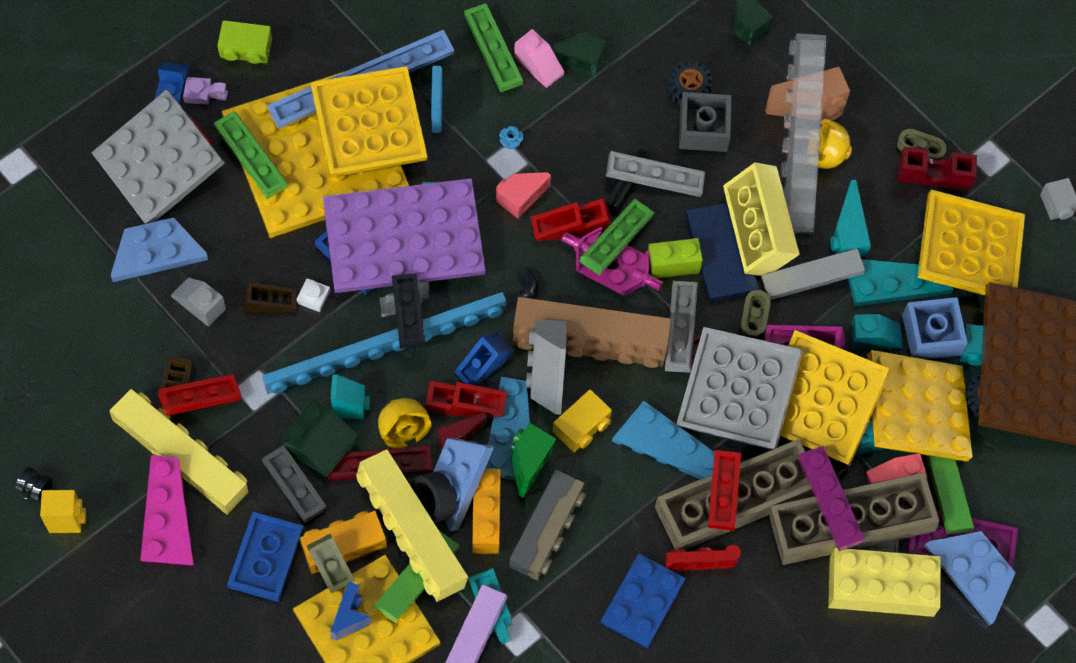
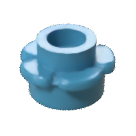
[499,126,523,149]

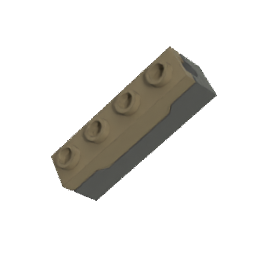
[509,470,586,581]

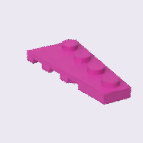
[140,455,195,565]

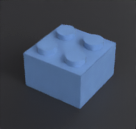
[902,297,968,359]

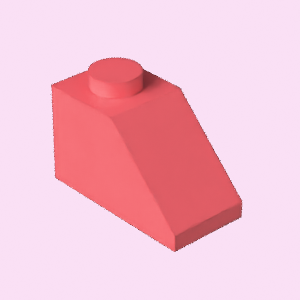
[496,172,551,219]
[865,453,927,485]

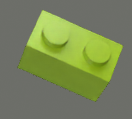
[218,20,272,64]
[648,238,703,279]

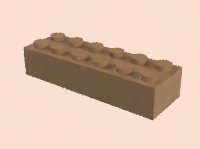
[513,297,671,368]

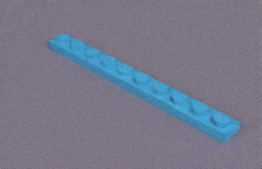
[262,292,506,394]

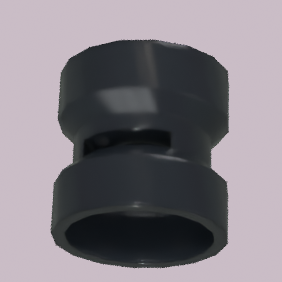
[16,467,53,502]

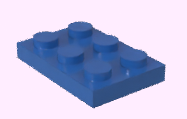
[227,512,304,602]
[601,554,685,648]

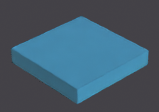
[431,66,443,133]

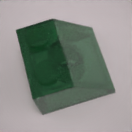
[280,400,359,477]

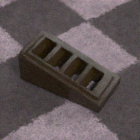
[242,282,297,313]
[156,356,195,414]

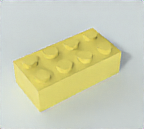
[723,162,800,276]
[829,548,940,617]

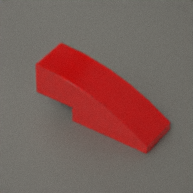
[531,199,612,241]
[424,381,507,418]

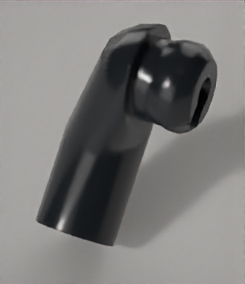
[518,267,539,299]

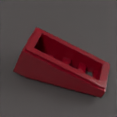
[437,412,487,450]

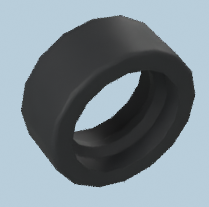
[411,471,456,523]

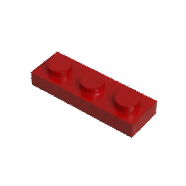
[158,374,241,416]
[708,450,741,531]

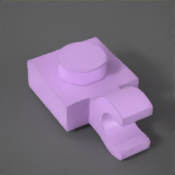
[183,77,228,105]

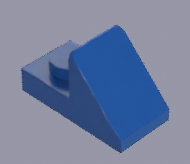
[154,61,190,104]
[330,582,371,641]

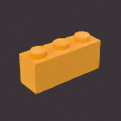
[472,468,500,554]
[300,511,387,574]

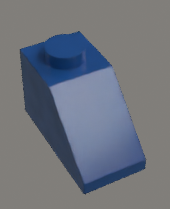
[454,332,515,386]

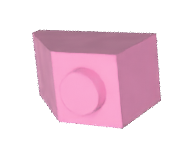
[514,29,564,88]

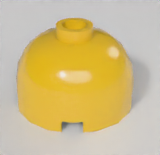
[807,118,852,169]
[378,398,431,448]

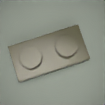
[307,533,355,593]

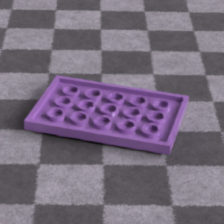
[323,178,485,293]

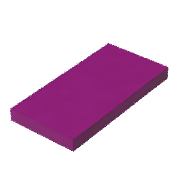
[907,510,1018,569]

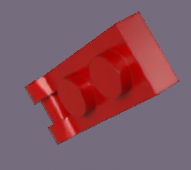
[664,545,741,571]

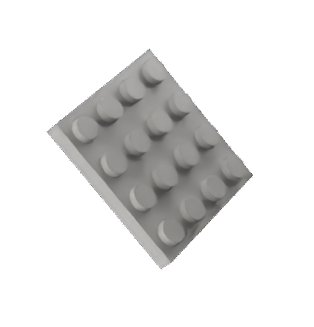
[92,90,225,224]
[676,327,803,450]

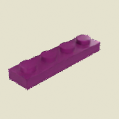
[798,446,864,551]

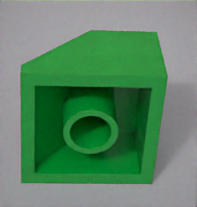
[510,423,556,498]

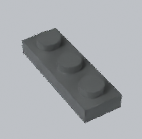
[262,445,327,523]

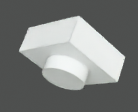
[297,279,330,312]

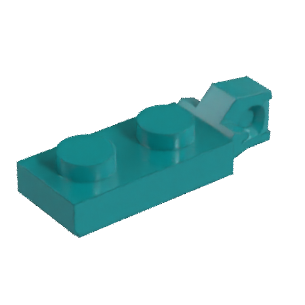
[468,568,513,645]

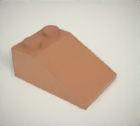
[765,67,850,121]

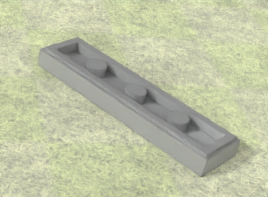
[606,151,705,197]
[761,249,865,300]
[665,281,698,373]

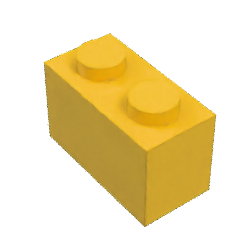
[552,390,612,452]
[40,490,86,533]

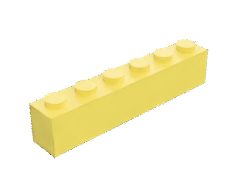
[110,389,249,515]
[356,450,468,602]

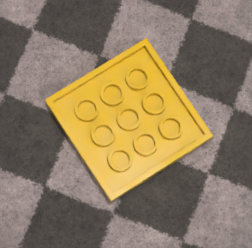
[311,66,427,177]
[917,190,1025,295]
[780,330,891,465]
[867,350,972,461]
[293,555,441,663]

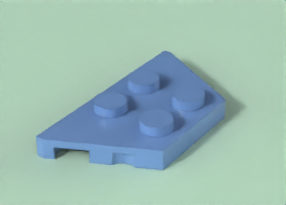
[111,218,208,282]
[433,438,494,532]
[924,531,1016,625]

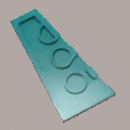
[848,259,953,307]

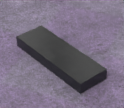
[392,273,425,349]

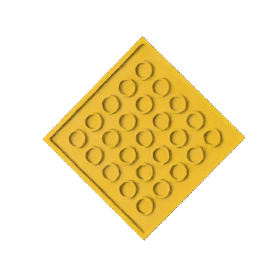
[222,71,409,238]

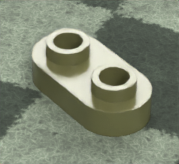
[897,129,946,160]
[740,290,771,339]

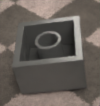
[679,92,731,152]

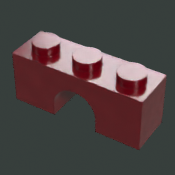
[897,146,977,190]

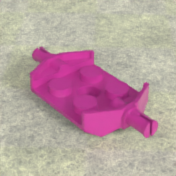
[562,227,663,296]

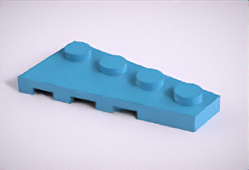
[485,377,534,484]
[612,401,714,479]

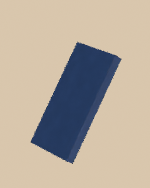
[686,203,759,302]

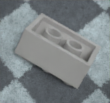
[526,319,567,414]

